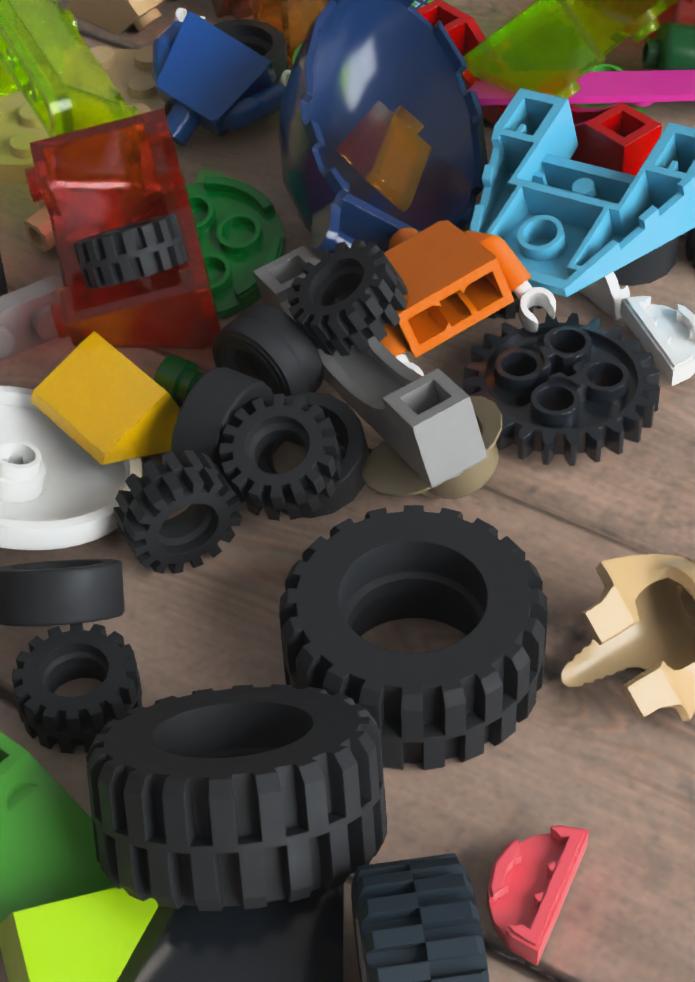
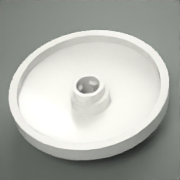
[0,386,142,550]

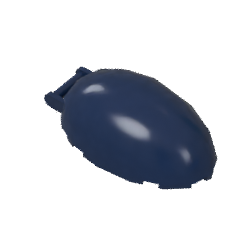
[279,0,488,254]

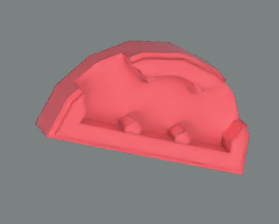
[487,825,589,966]

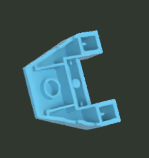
[470,88,695,297]

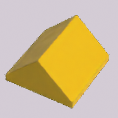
[30,331,180,465]

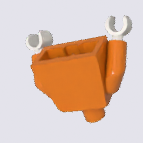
[374,220,556,376]

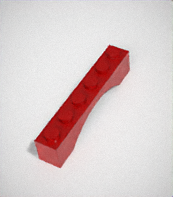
[416,0,662,176]

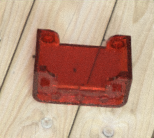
[25,108,222,350]

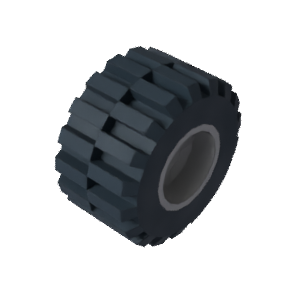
[351,853,489,982]

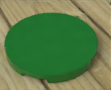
[125,177,286,322]

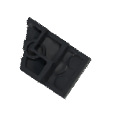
[117,883,344,982]

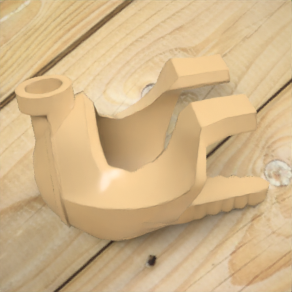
[560,554,695,722]

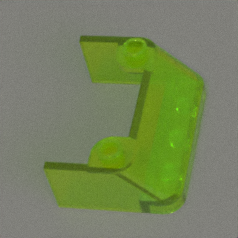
[0,0,145,208]
[463,0,679,99]

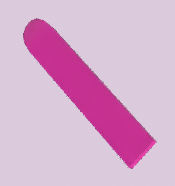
[467,70,695,107]

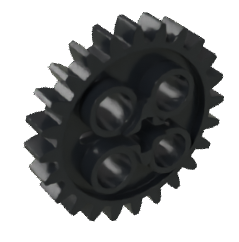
[463,312,660,466]

